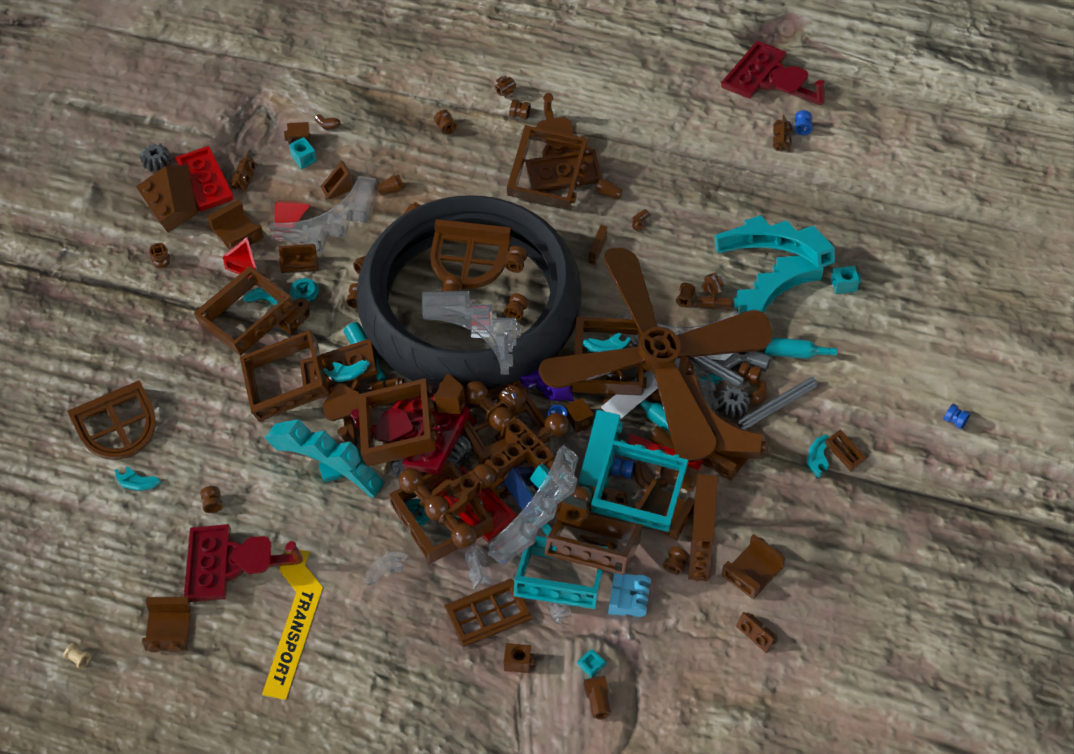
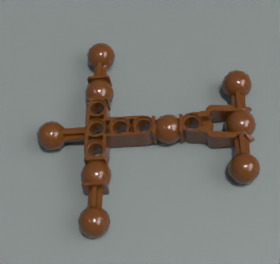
[398,381,593,549]

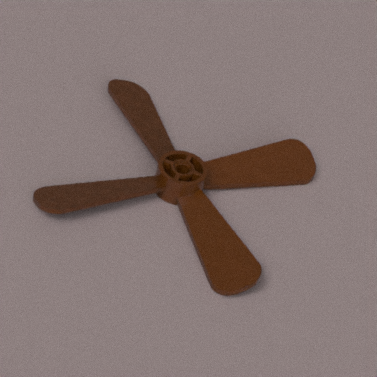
[539,248,772,462]

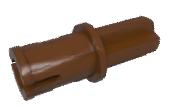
[695,295,733,310]

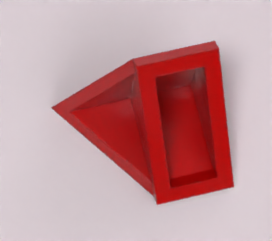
[274,200,311,231]
[223,237,257,278]

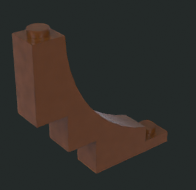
[679,357,768,459]

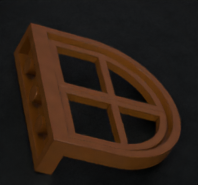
[430,219,511,289]
[67,380,156,460]

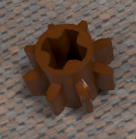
[495,75,516,98]
[702,272,726,295]

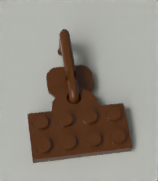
[525,93,602,192]
[300,339,378,447]

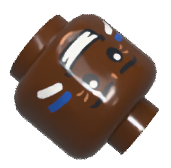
[497,385,526,414]

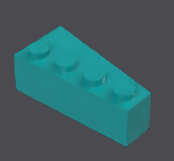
[578,410,623,490]

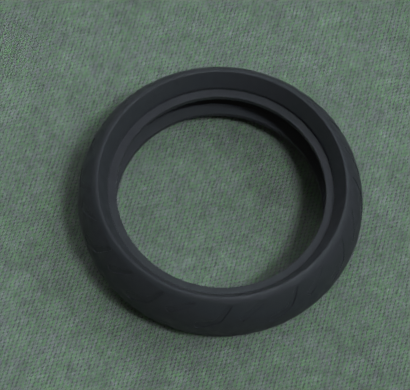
[357,195,582,390]

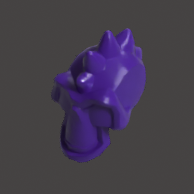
[520,369,574,402]

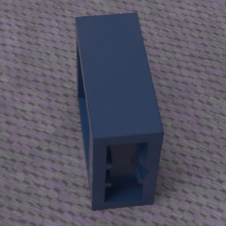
[503,467,562,517]

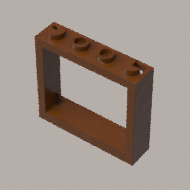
[507,125,590,209]
[194,266,296,356]
[572,316,647,396]
[240,330,330,422]
[358,378,438,467]
[389,462,494,564]
[688,474,718,582]
[544,509,643,575]

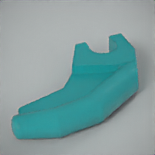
[243,287,285,305]
[583,333,631,352]
[323,360,370,383]
[807,434,829,477]
[114,466,161,491]

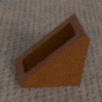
[320,161,353,199]

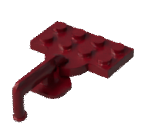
[721,41,825,105]
[350,405,470,475]
[184,524,303,602]

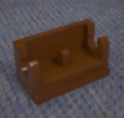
[279,244,318,273]
[655,465,700,492]

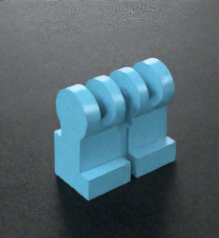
[608,573,651,617]

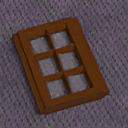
[444,578,532,647]

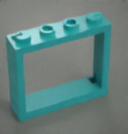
[591,440,688,532]
[514,534,608,609]

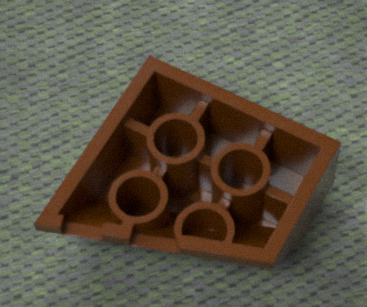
[136,165,198,233]

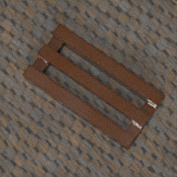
[588,225,608,265]
[825,429,866,472]

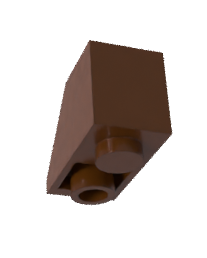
[433,374,466,414]

